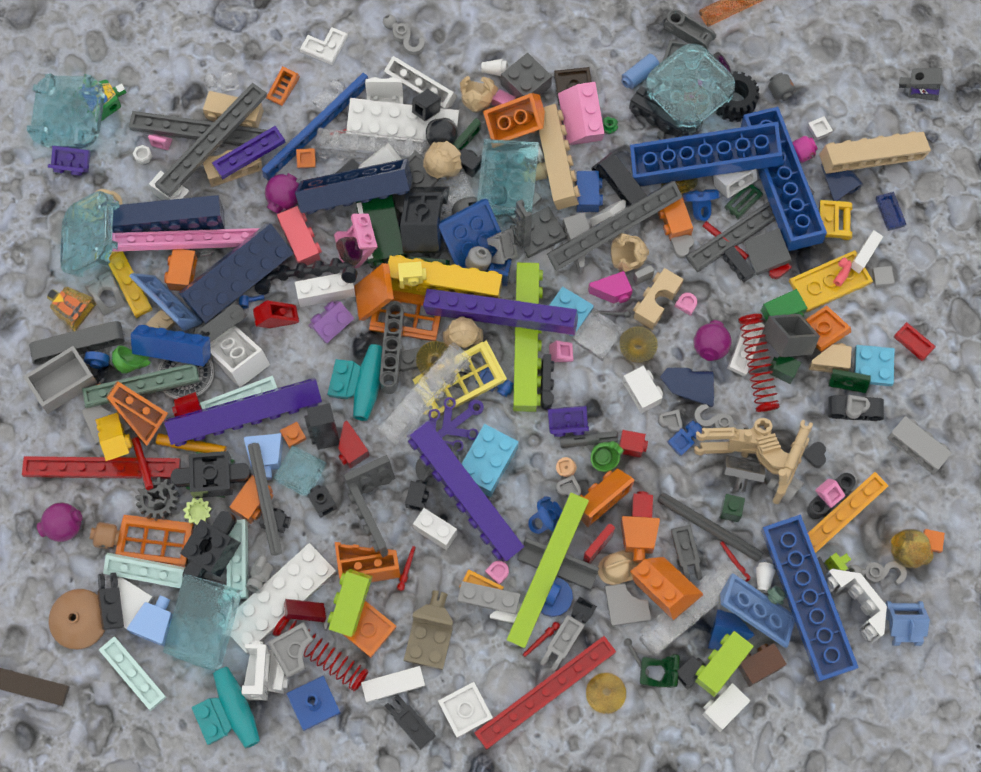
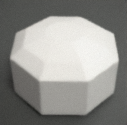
[133,145,153,165]

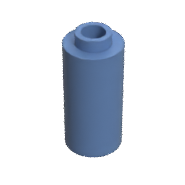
[621,53,660,89]

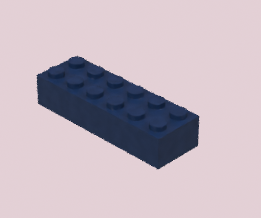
[295,158,413,214]
[106,195,225,237]
[178,223,294,323]

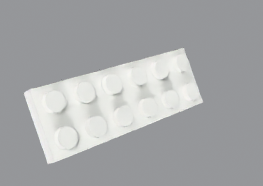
[346,98,459,145]
[220,543,337,654]

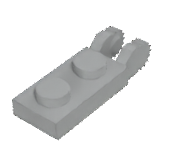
[540,615,585,673]

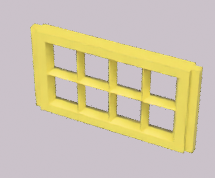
[412,340,507,418]

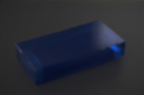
[875,192,906,231]

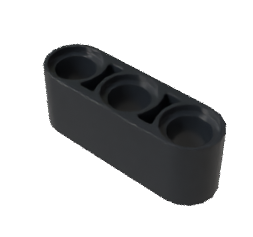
[828,395,884,421]
[807,473,856,519]

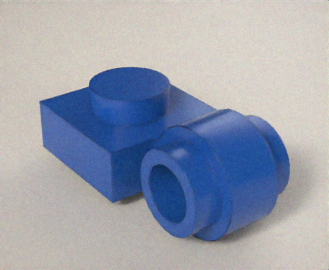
[475,367,514,398]
[667,420,702,456]

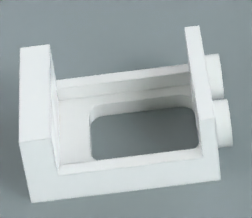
[242,641,271,700]

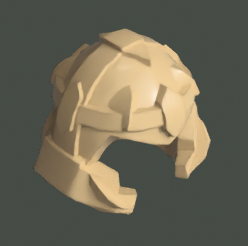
[460,76,499,113]
[423,141,462,179]
[611,233,649,272]
[443,316,483,352]

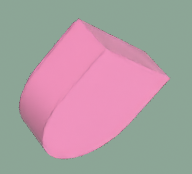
[674,293,697,316]
[485,561,509,585]

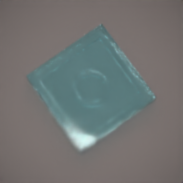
[273,445,327,498]

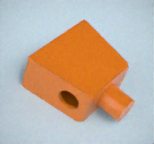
[621,516,660,563]

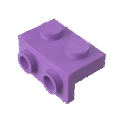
[308,301,355,343]

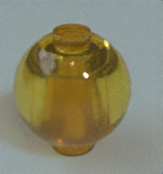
[891,528,934,568]

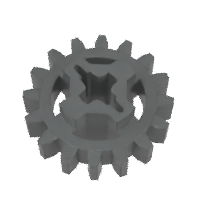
[135,477,179,521]

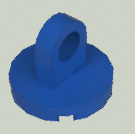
[683,189,720,221]
[528,496,563,534]
[541,577,573,617]

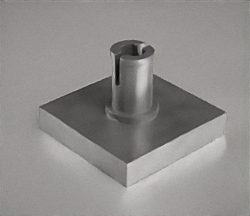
[724,455,765,493]

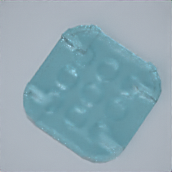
[646,44,735,128]
[27,73,105,149]
[60,191,119,277]

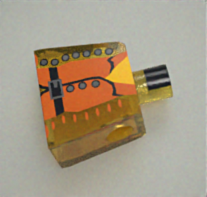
[47,287,97,331]

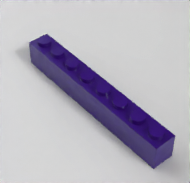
[423,289,578,335]
[164,378,322,446]
[407,420,524,562]

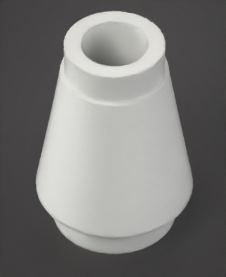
[481,59,508,76]
[756,562,776,593]

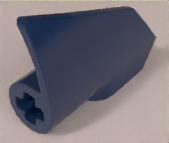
[821,163,863,201]
[660,368,714,407]

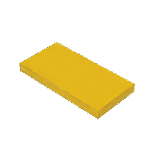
[789,250,873,313]

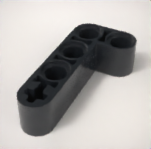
[591,153,647,207]

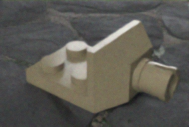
[404,590,453,670]

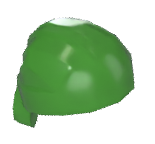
[112,345,151,374]
[590,441,624,472]

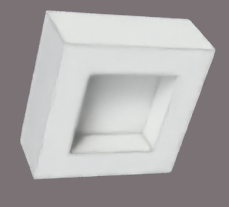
[807,116,833,141]

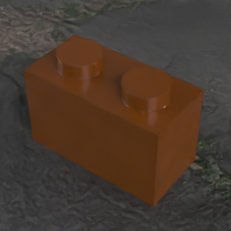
[738,643,787,687]

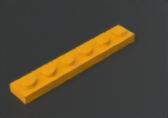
[808,472,889,553]

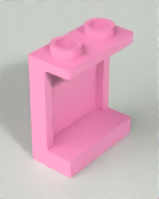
[334,214,377,268]

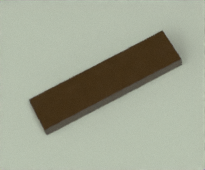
[0,668,70,706]

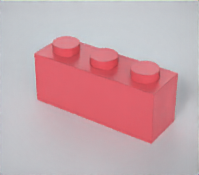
[277,206,322,266]

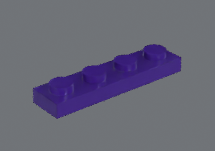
[212,126,286,180]

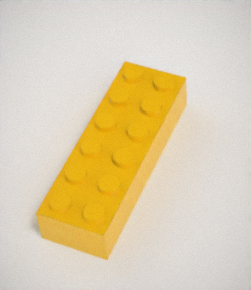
[388,255,502,299]

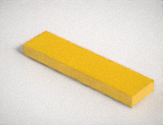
[104,251,153,318]

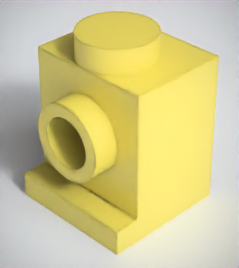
[398,261,427,288]

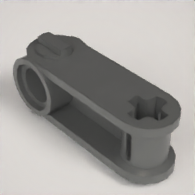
[663,9,716,52]
[193,300,247,343]

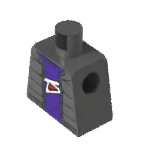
[899,68,942,101]

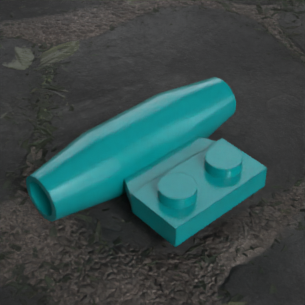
[327,344,383,421]
[191,667,260,749]

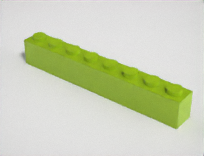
[513,262,543,412]

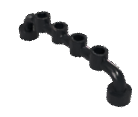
[255,258,358,295]

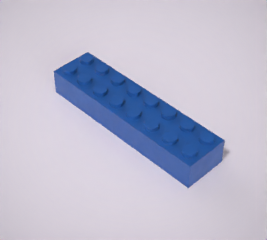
[741,107,827,251]
[630,122,784,187]
[761,514,859,682]

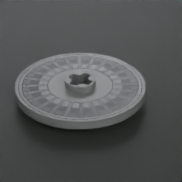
[157,359,215,399]

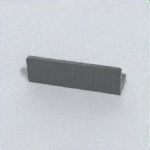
[517,538,599,591]

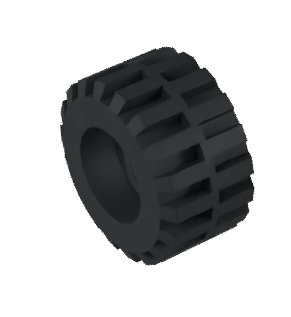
[711,71,760,122]

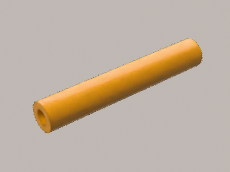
[156,433,227,453]

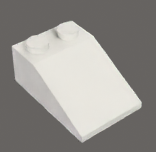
[210,325,270,387]

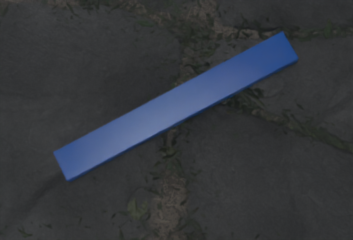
[261,72,368,181]

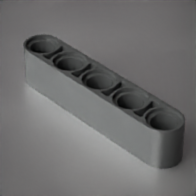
[380,301,404,394]
[29,321,125,365]

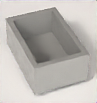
[23,346,97,414]

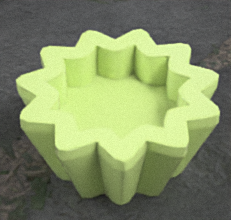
[183,498,212,525]

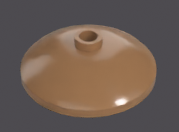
[49,589,105,650]

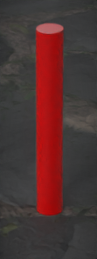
[702,221,749,260]
[132,437,153,490]

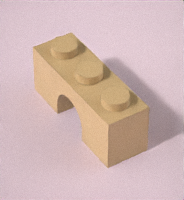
[633,268,684,330]

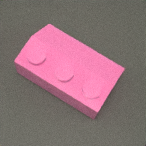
[558,82,604,145]

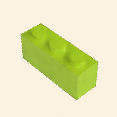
[327,569,373,637]
[695,631,754,697]

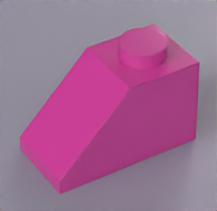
[588,271,633,304]

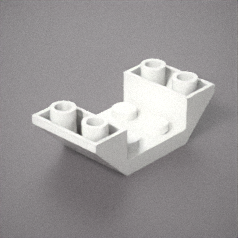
[824,569,887,644]

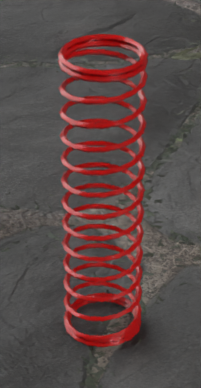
[738,314,780,412]
[272,615,369,692]

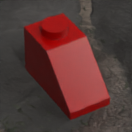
[253,300,299,329]
[338,420,370,469]

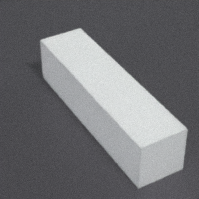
[851,230,883,273]

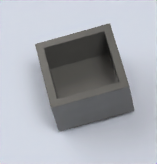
[501,53,552,99]
[762,314,820,357]

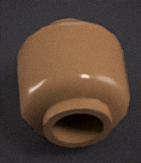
[89,522,120,549]

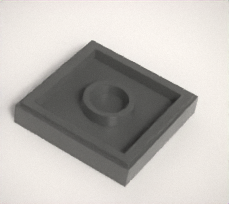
[744,228,792,276]

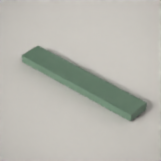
[82,364,200,408]

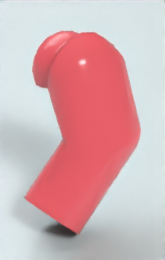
[833,257,852,286]

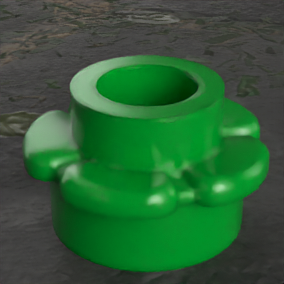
[603,117,618,134]

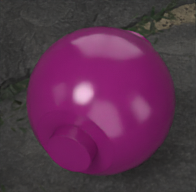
[265,173,299,214]
[693,320,732,361]
[37,502,82,542]

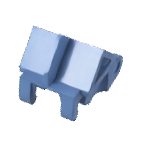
[885,601,930,646]

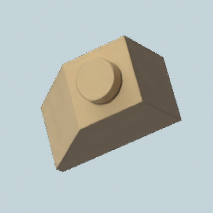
[809,343,852,373]

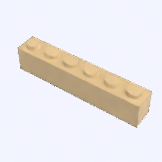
[539,104,580,210]
[819,131,931,173]

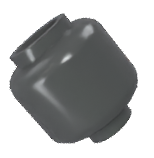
[768,73,795,101]

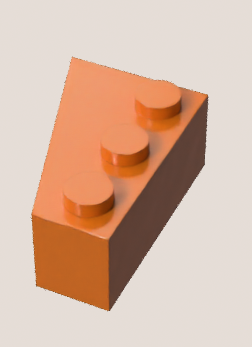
[106,381,168,446]
[335,542,401,587]

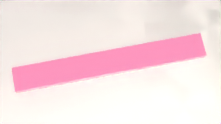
[112,228,260,252]

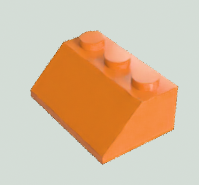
[483,93,545,146]
[580,468,635,527]
[630,557,703,620]

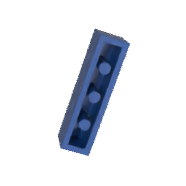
[131,325,211,366]

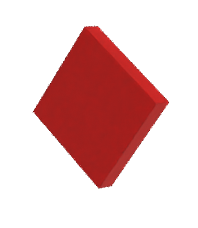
[583,524,615,564]

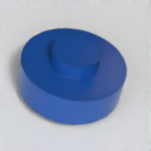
[84,351,110,368]

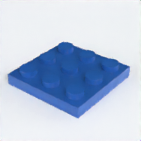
[439,198,501,268]

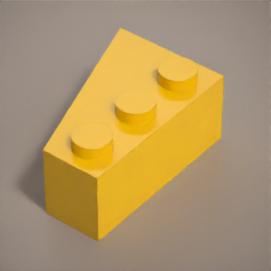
[95,412,133,461]

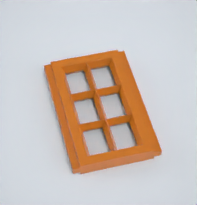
[369,290,441,341]
[115,515,194,567]

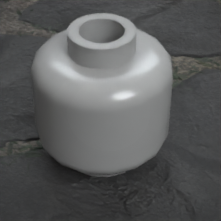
[465,246,492,272]

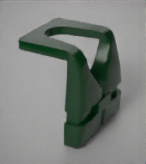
[640,654,680,688]

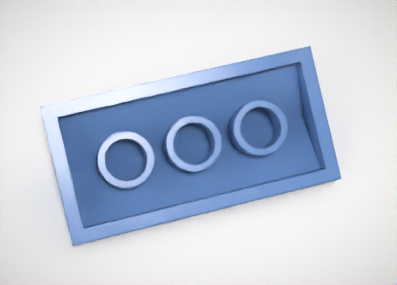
[130,273,202,331]
[720,573,795,648]

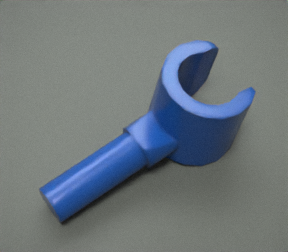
[239,295,265,309]

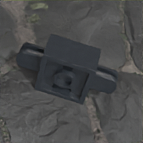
[171,451,251,498]
[180,511,241,585]

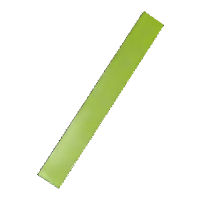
[507,492,589,648]

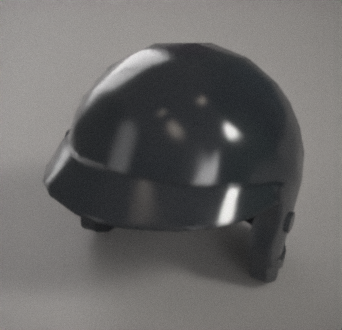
[426,118,458,145]

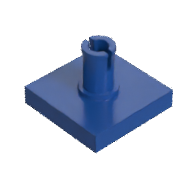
[286,675,340,731]

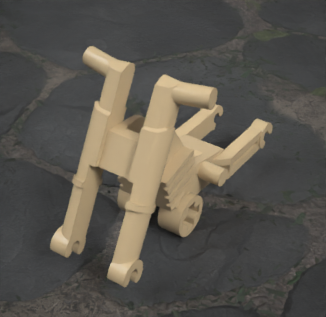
[694,418,813,504]

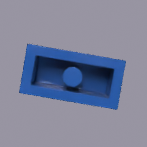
[576,171,603,212]

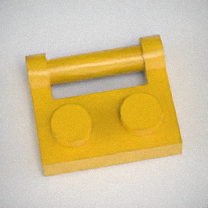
[819,200,852,240]

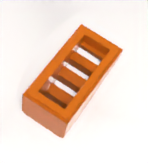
[266,66,300,106]

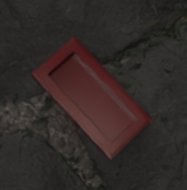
[284,599,326,622]

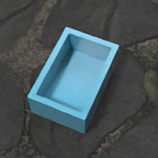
[462,424,519,497]

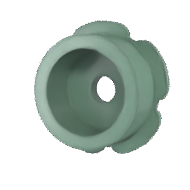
[768,586,786,604]

